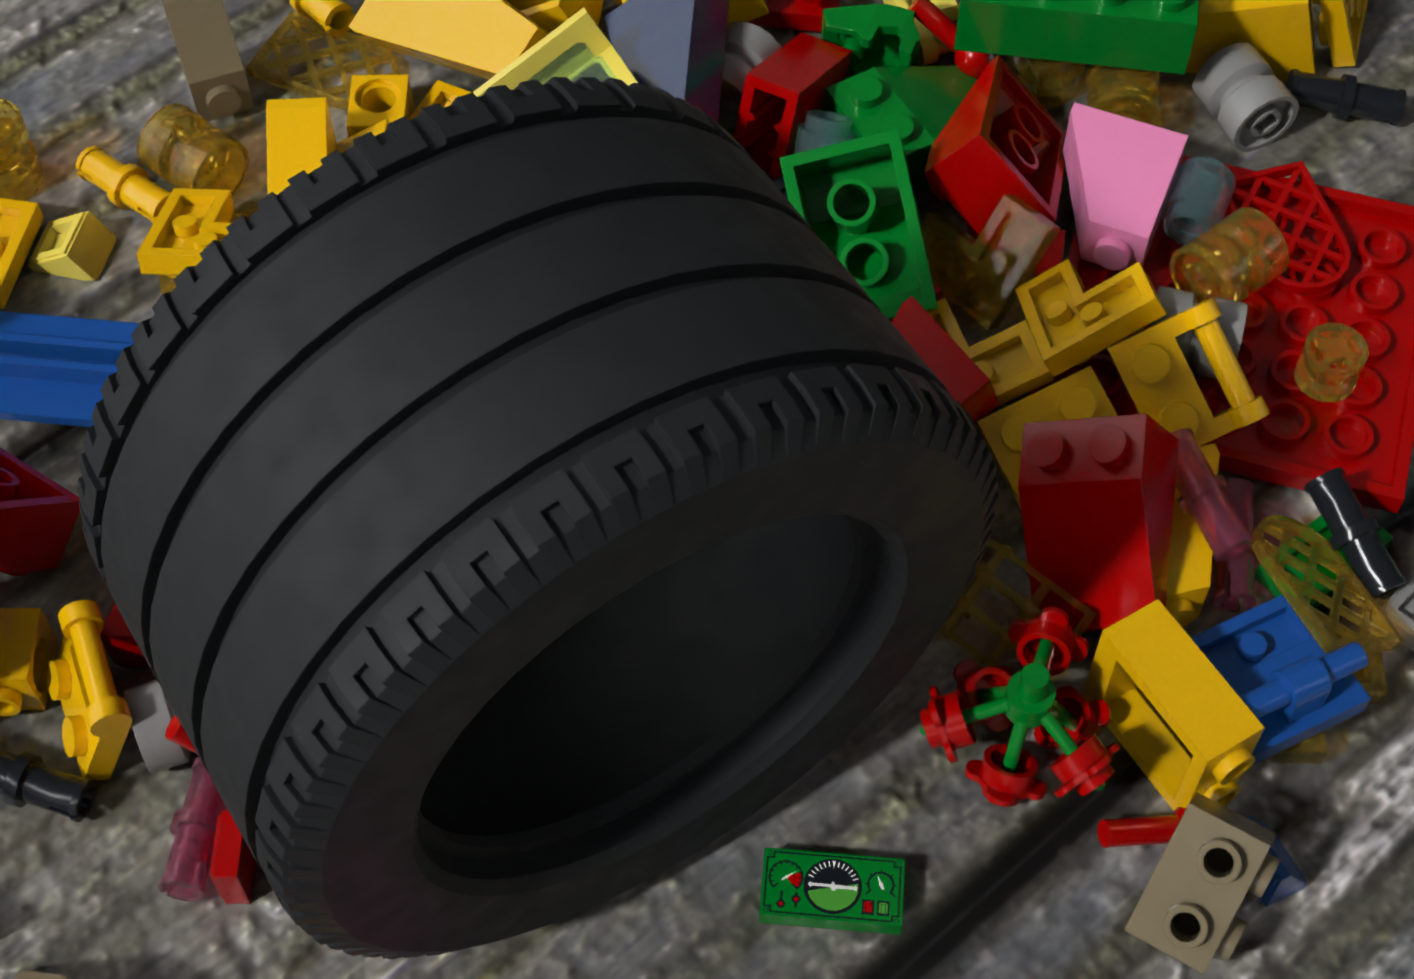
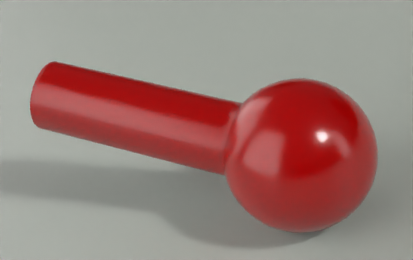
[908,0,989,79]
[1097,807,1186,848]

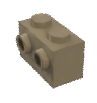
[1124,792,1281,974]

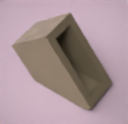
[162,0,255,123]

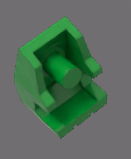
[821,4,920,75]

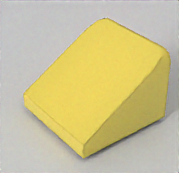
[28,211,116,281]

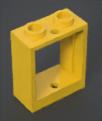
[1082,599,1265,811]

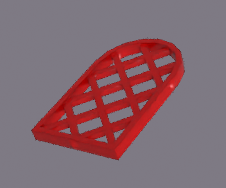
[1214,161,1351,295]

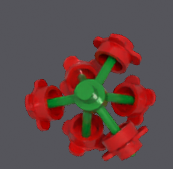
[920,607,1121,807]

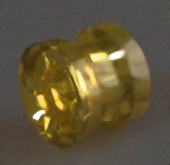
[1294,323,1369,402]

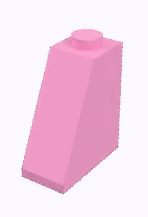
[1063,102,1189,271]

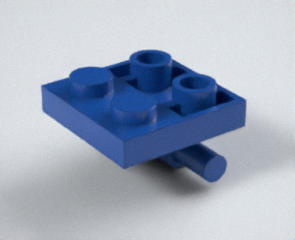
[1190,591,1371,765]

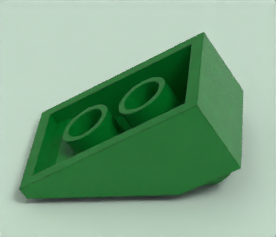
[822,65,977,195]
[779,129,938,320]

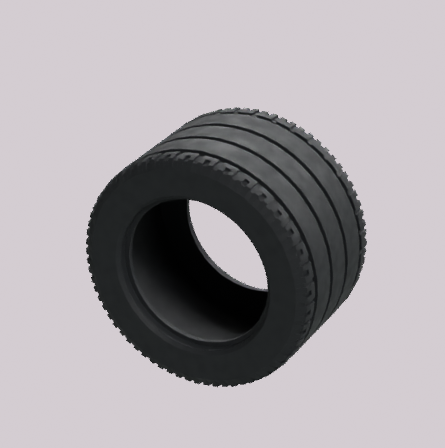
[77,77,999,959]

